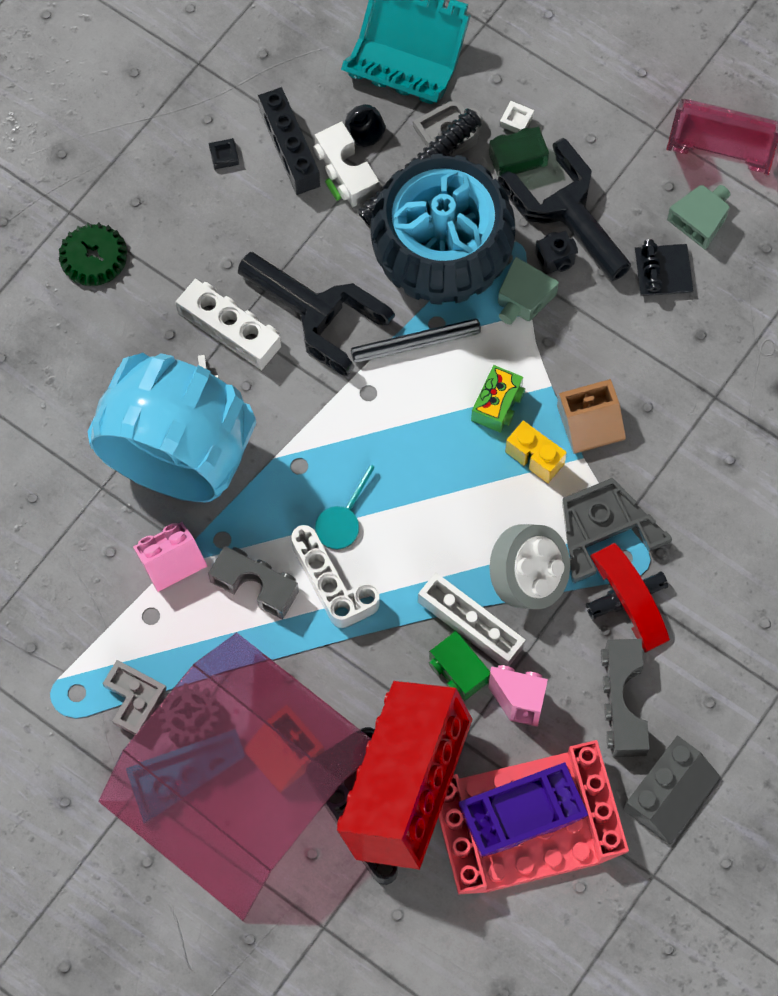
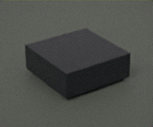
[209,138,239,170]

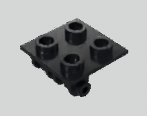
[635,239,693,296]

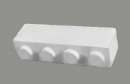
[418,572,525,666]

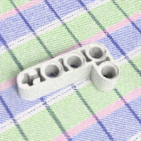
[291,525,380,628]

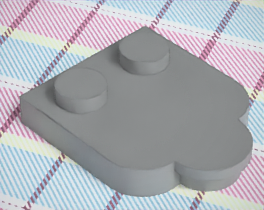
[413,102,483,157]

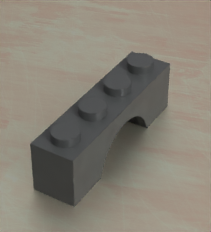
[601,639,650,757]

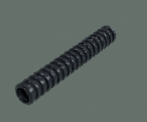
[358,108,482,226]

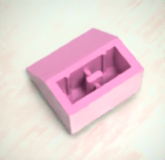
[133,522,207,592]
[488,665,548,727]

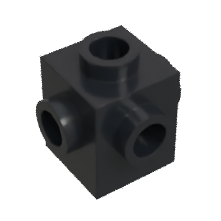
[535,231,578,274]

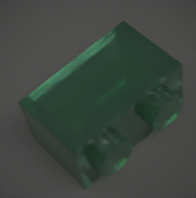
[489,126,549,176]

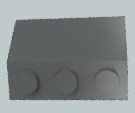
[623,735,721,845]

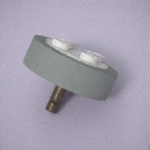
[490,524,570,609]

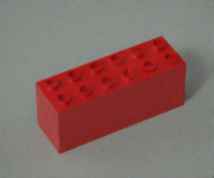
[337,681,473,870]

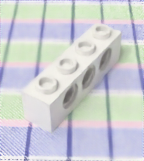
[176,278,281,370]

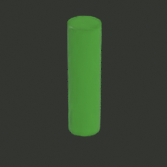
[325,178,342,201]

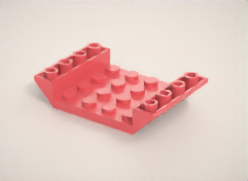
[438,740,629,894]

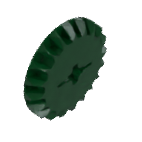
[59,222,127,286]

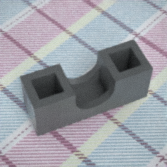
[208,546,299,620]

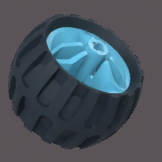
[371,154,515,305]

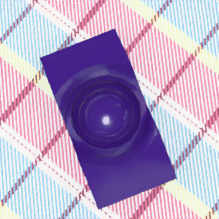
[458,762,588,857]

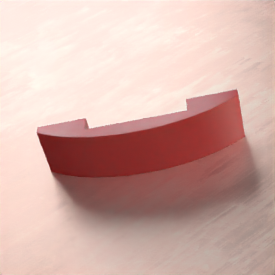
[590,543,670,653]

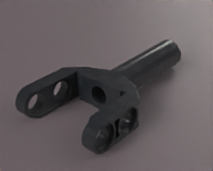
[498,138,631,281]
[238,252,395,376]

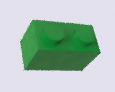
[428,631,490,701]

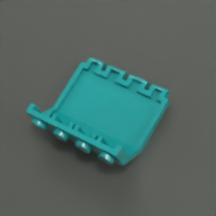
[341,0,471,104]

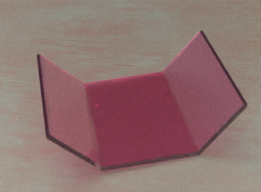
[98,632,371,921]

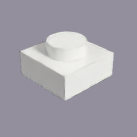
[500,101,534,136]

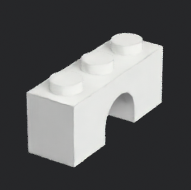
[313,121,380,208]

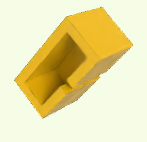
[505,420,567,484]

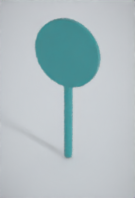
[315,465,374,550]

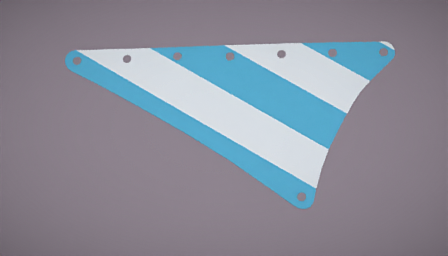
[50,241,651,718]

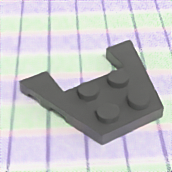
[562,478,672,584]

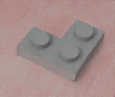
[102,660,167,737]

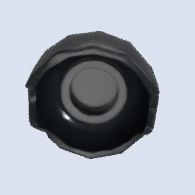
[344,104,386,147]

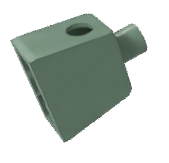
[667,185,731,250]
[498,257,559,325]

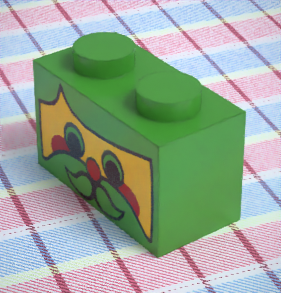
[471,365,526,433]

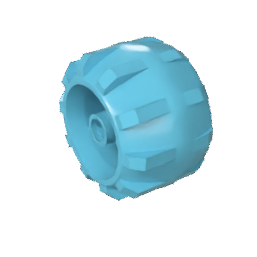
[87,353,256,503]

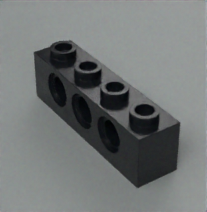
[258,87,321,195]

